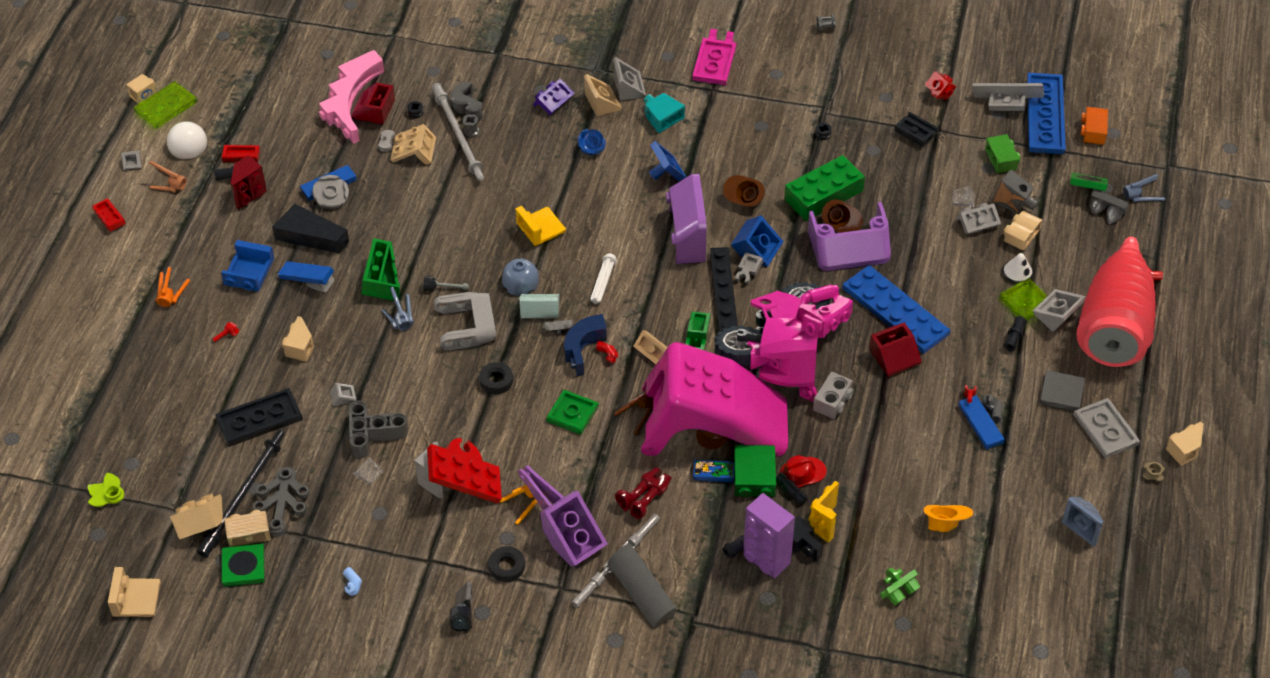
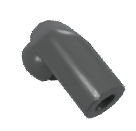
[983,394,1003,422]

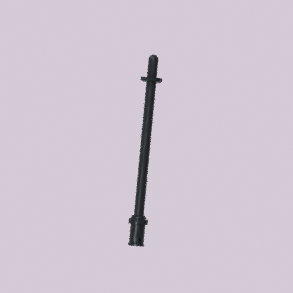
[196,430,285,558]

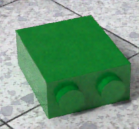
[734,445,776,497]

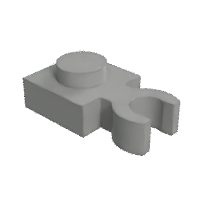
[736,252,763,286]

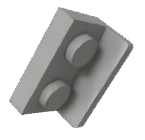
[956,203,1001,235]

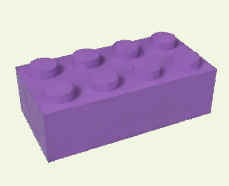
[743,493,795,579]

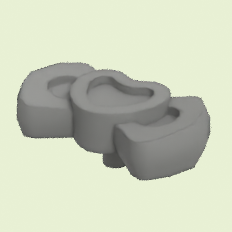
[378,130,396,152]
[544,320,573,334]

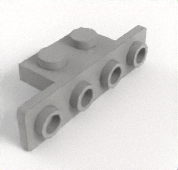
[972,83,1044,111]

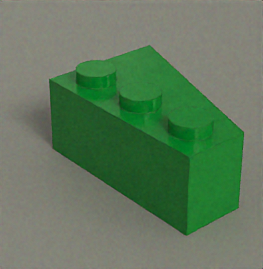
[361,238,400,301]

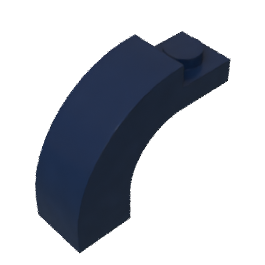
[564,314,607,376]

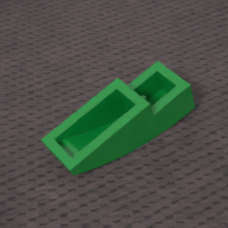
[686,311,711,351]

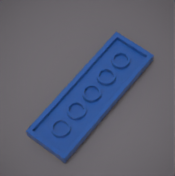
[1027,73,1066,154]
[842,265,951,354]

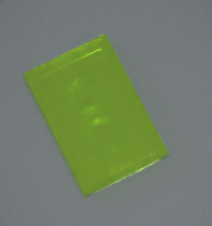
[134,81,198,129]

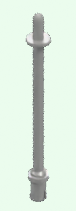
[431,83,484,181]

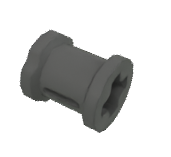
[816,14,836,31]
[463,114,479,138]

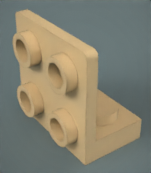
[390,124,436,165]
[108,567,161,617]

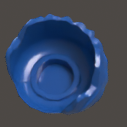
[578,129,606,155]

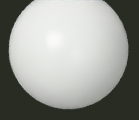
[167,122,207,159]

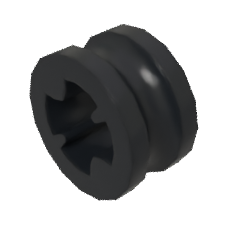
[407,101,424,118]
[815,123,832,140]

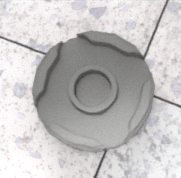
[313,175,349,210]

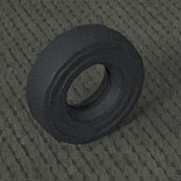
[479,362,514,394]
[488,546,525,582]

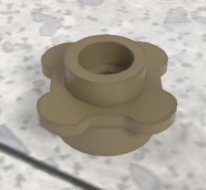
[1143,462,1164,482]

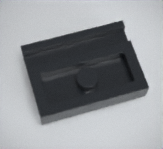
[894,112,939,147]

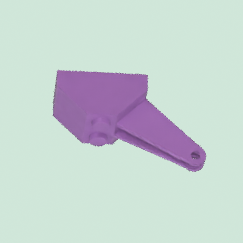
[518,465,608,566]

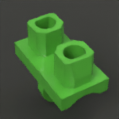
[880,568,920,605]

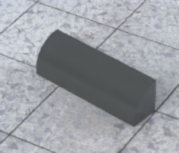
[608,543,676,629]

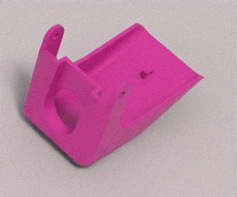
[641,342,788,457]

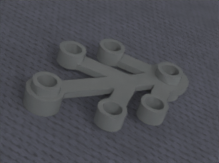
[253,467,309,537]

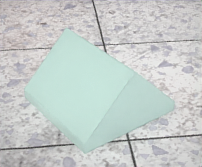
[519,294,559,318]

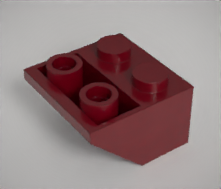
[351,82,395,124]
[231,155,267,210]
[869,322,922,377]

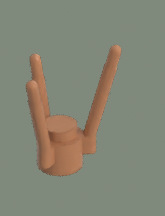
[149,161,187,193]

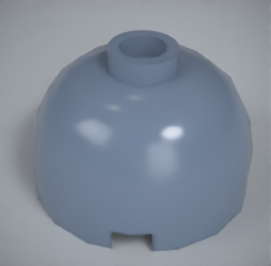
[502,258,539,296]

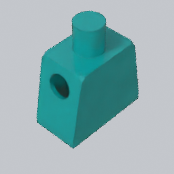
[644,93,685,134]

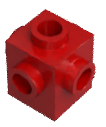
[924,71,957,100]

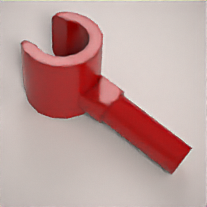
[212,322,240,342]
[964,385,977,403]

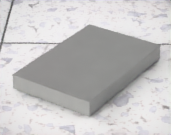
[1074,398,1140,458]

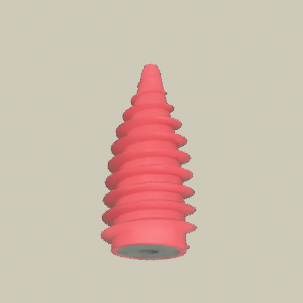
[1076,237,1156,367]

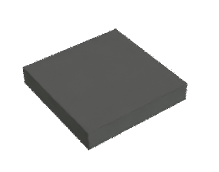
[1040,370,1085,411]

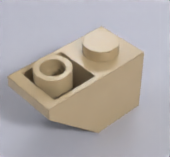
[282,316,314,362]
[1166,422,1204,466]

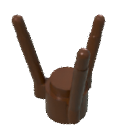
[614,390,653,435]

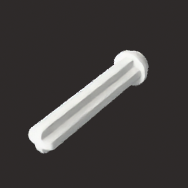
[590,253,617,304]

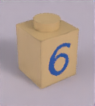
[126,74,157,105]

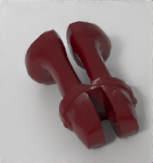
[614,467,672,519]

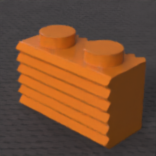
[1080,107,1108,145]

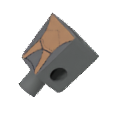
[992,170,1038,213]

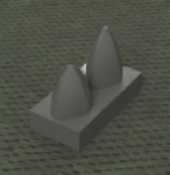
[1090,189,1128,225]

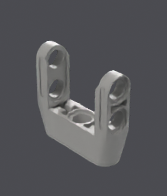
[434,292,497,350]

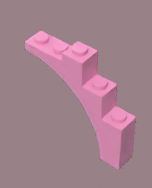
[319,50,384,144]

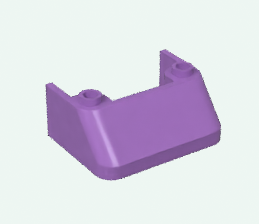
[666,174,707,264]
[808,202,891,271]

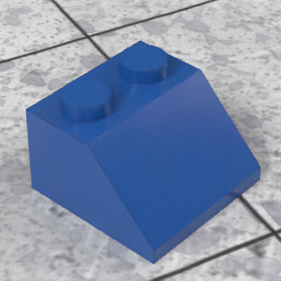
[731,215,784,267]

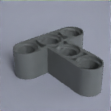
[349,401,409,458]

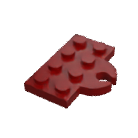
[427,438,502,503]

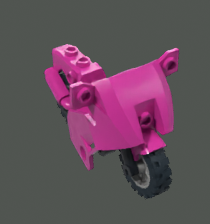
[714,282,853,403]

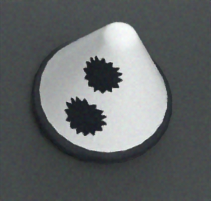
[1002,253,1034,284]

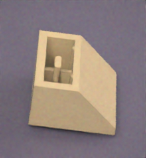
[170,494,223,539]

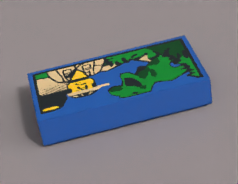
[693,460,734,482]

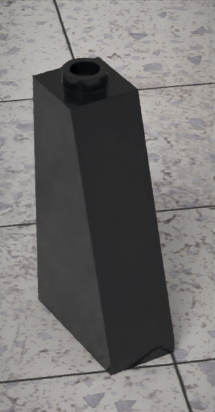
[272,204,349,253]

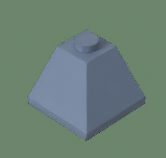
[1062,497,1104,547]

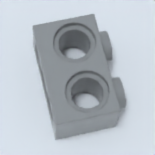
[813,371,854,419]

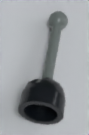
[423,276,469,291]

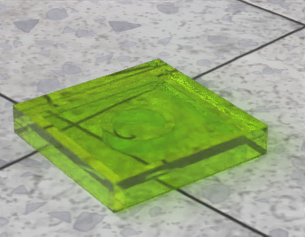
[999,278,1047,320]

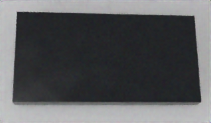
[215,388,303,447]

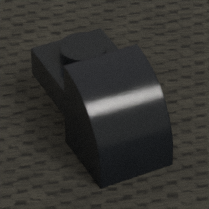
[792,516,823,561]

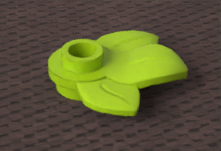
[88,473,125,507]

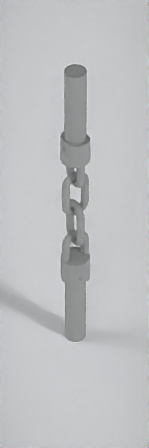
[571,514,660,608]

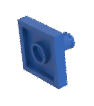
[649,141,686,182]

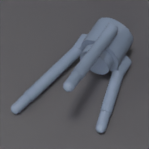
[1123,174,1165,203]
[382,287,414,331]

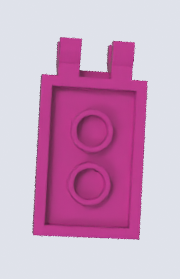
[692,29,737,85]

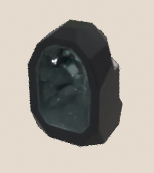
[450,603,473,631]

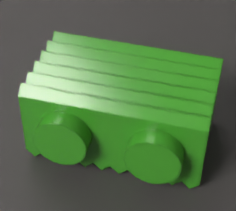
[985,134,1020,174]

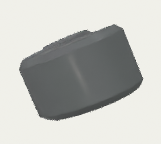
[450,82,483,120]

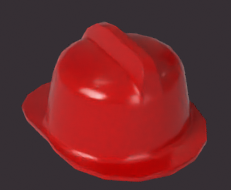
[780,455,827,487]

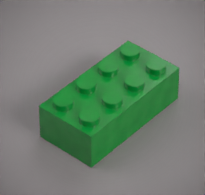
[784,155,865,221]

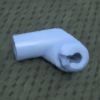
[343,567,362,596]

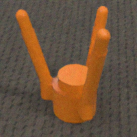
[156,267,190,307]

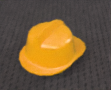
[923,505,973,532]

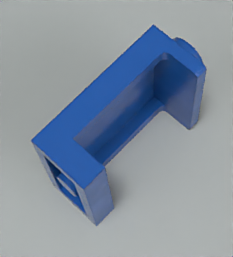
[221,240,274,292]

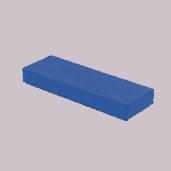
[300,165,357,201]
[278,261,334,285]
[958,395,1005,449]

